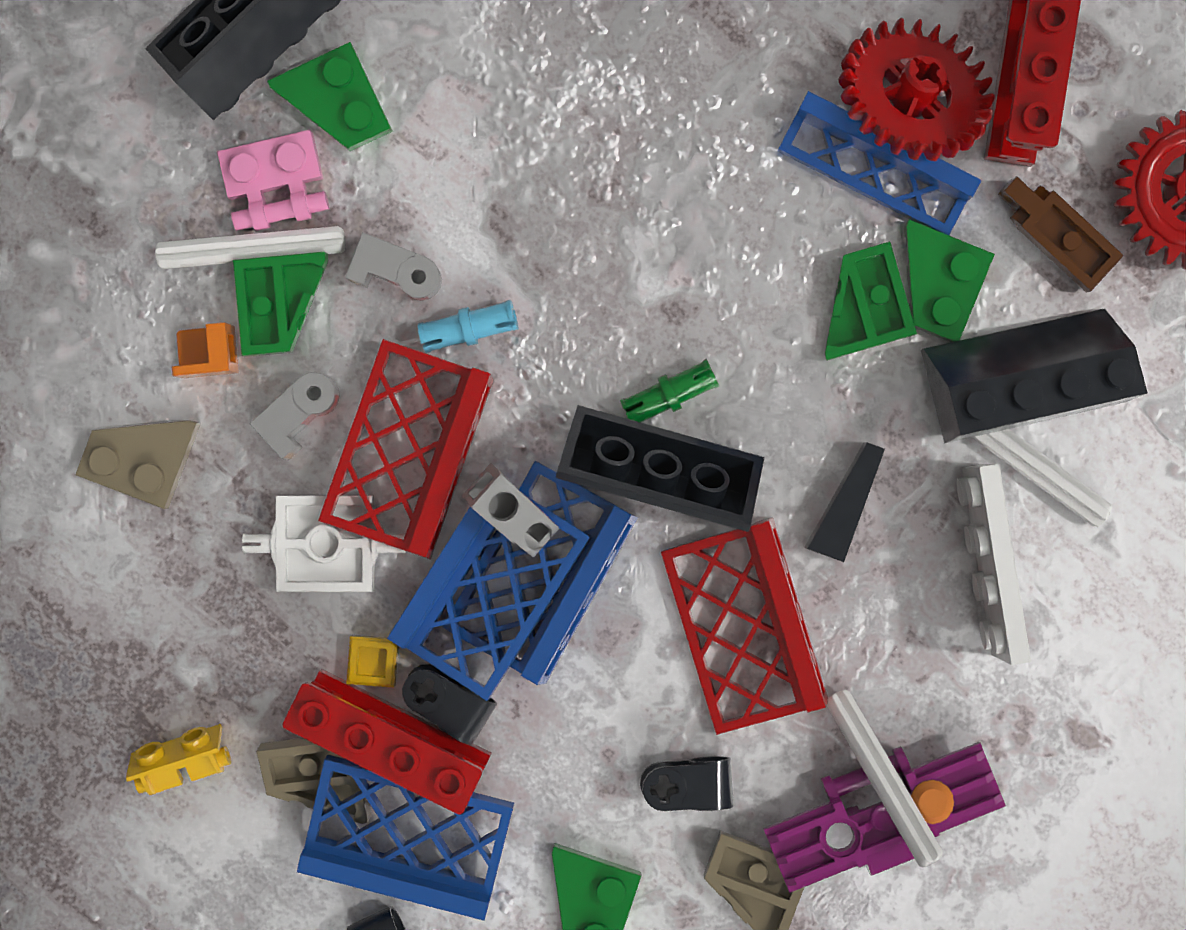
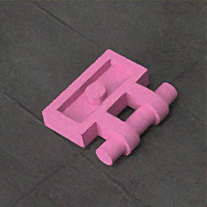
[217,130,329,231]

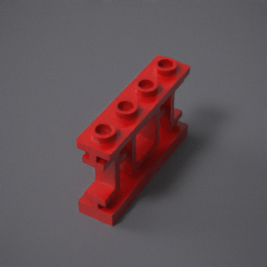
[984,0,1081,167]
[282,669,492,815]

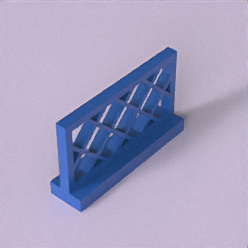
[442,461,638,685]
[387,494,592,701]
[297,754,514,921]

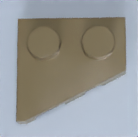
[75,421,201,509]
[256,738,372,824]
[704,830,804,930]

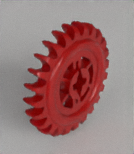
[838,18,996,161]
[1112,110,1186,270]

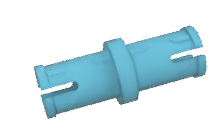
[418,300,519,353]

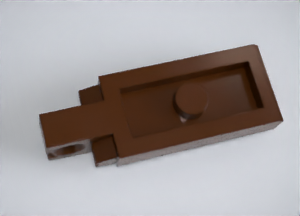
[998,176,1123,293]

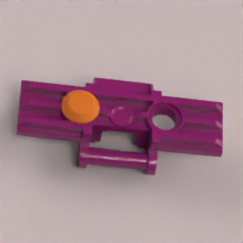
[763,742,1006,893]

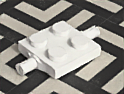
[242,495,407,592]

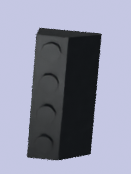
[145,0,341,120]
[921,309,1148,443]
[555,405,765,532]

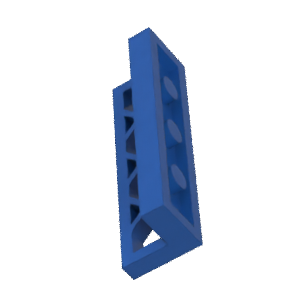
[777,91,982,235]

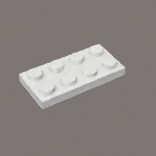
[956,464,1031,665]

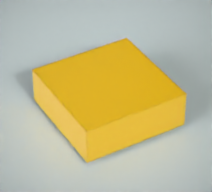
[346,635,399,688]

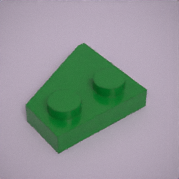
[267,42,393,152]
[903,219,995,342]
[825,241,917,361]
[233,252,329,357]
[552,843,642,930]

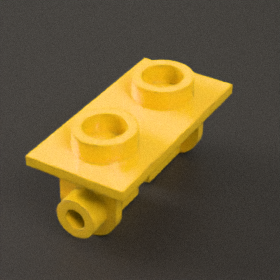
[126,724,231,796]

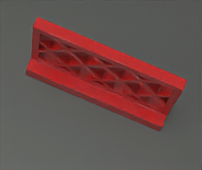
[318,339,494,560]
[661,517,828,735]

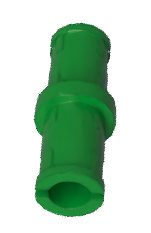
[620,359,720,423]

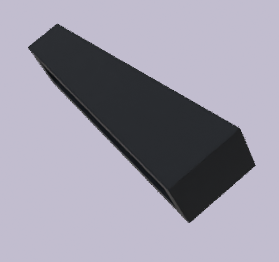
[804,442,885,562]

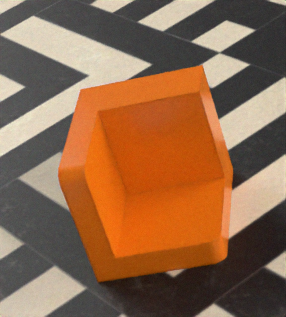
[171,322,239,378]

